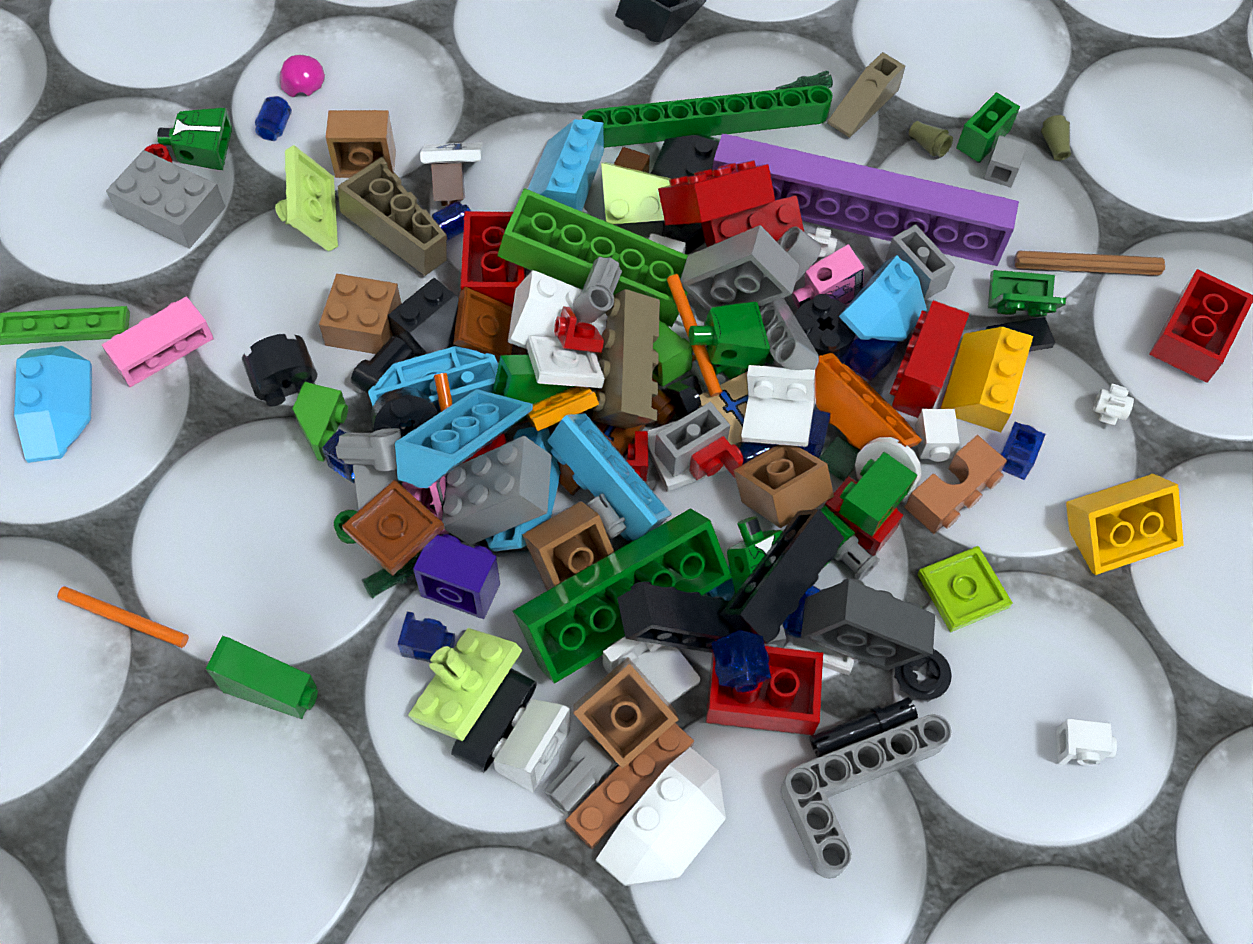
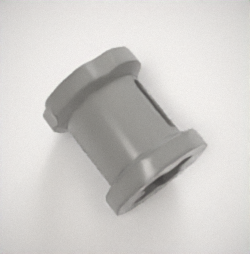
[834,536,880,580]

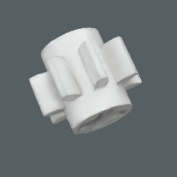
[808,227,837,264]
[1093,384,1134,426]

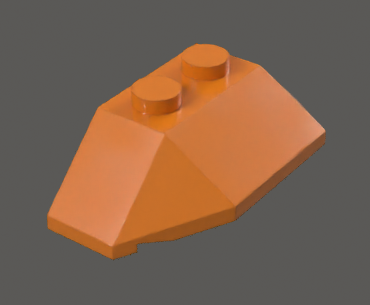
[815,353,922,450]

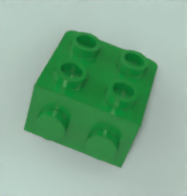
[988,270,1066,317]

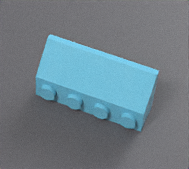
[528,119,604,212]
[395,389,533,488]
[547,413,672,541]

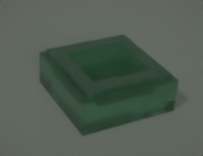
[819,437,860,482]

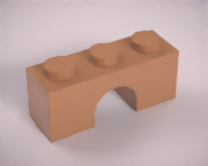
[904,435,1007,534]

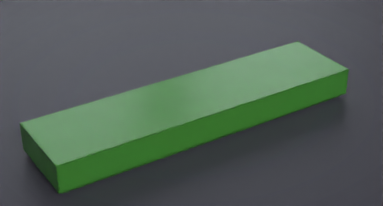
[0,306,130,345]

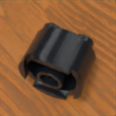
[795,294,856,363]
[241,334,318,407]
[370,387,439,438]

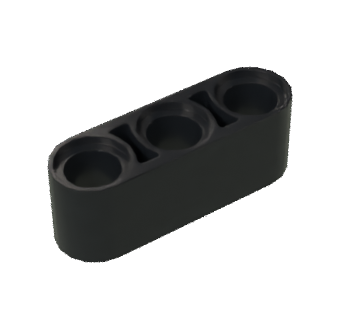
[451,668,537,773]

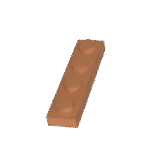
[565,723,694,849]

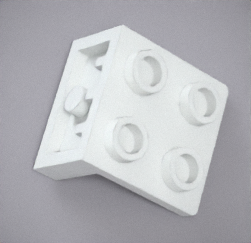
[741,365,815,447]
[603,637,700,704]

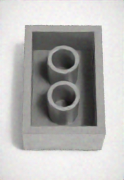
[106,150,225,249]
[680,225,800,311]
[442,436,552,545]

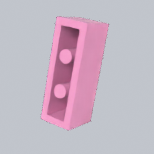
[102,296,214,387]

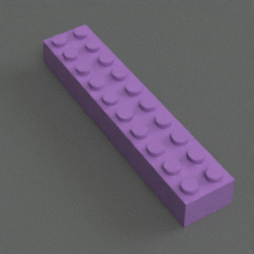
[712,133,1019,266]

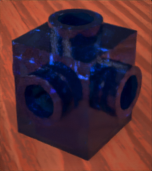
[712,630,771,692]

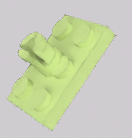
[275,145,338,251]
[408,628,523,741]

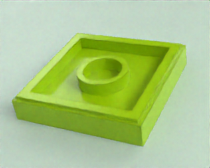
[917,546,1013,633]

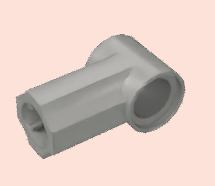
[573,256,622,323]
[336,428,401,471]
[545,736,618,814]

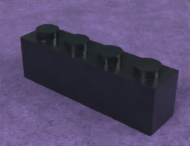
[721,509,844,644]
[617,582,747,653]

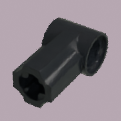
[351,337,414,393]

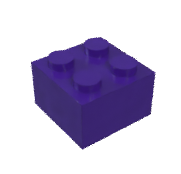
[413,534,500,619]

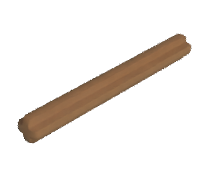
[1014,250,1165,275]

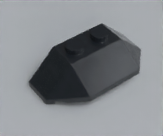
[650,134,720,227]

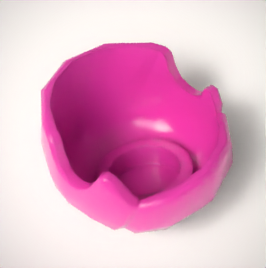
[279,55,325,97]

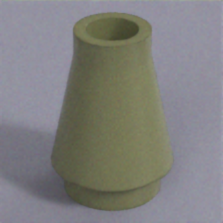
[1041,115,1071,161]
[909,121,953,157]

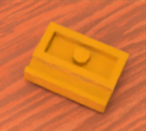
[526,386,599,431]

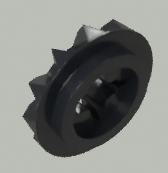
[894,649,952,702]

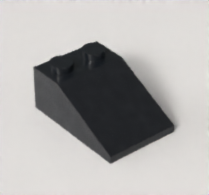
[615,0,706,42]
[388,278,459,357]

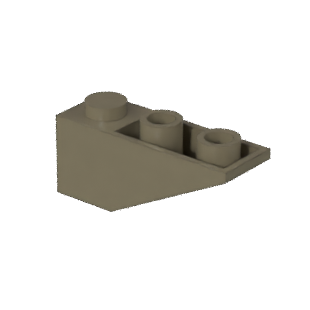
[827,52,906,138]

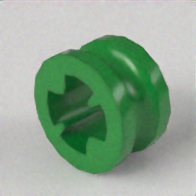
[334,510,358,544]

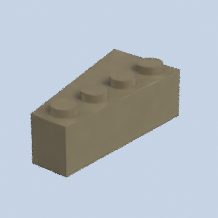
[338,157,447,276]
[591,289,660,429]

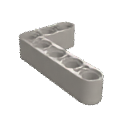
[759,226,821,370]
[781,714,952,879]

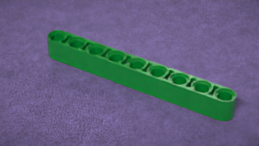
[582,85,833,148]

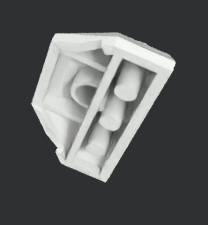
[596,747,726,886]

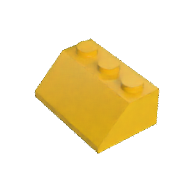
[940,327,1033,433]
[1066,474,1184,575]

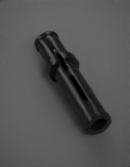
[809,697,918,758]

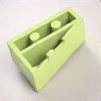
[601,162,670,224]

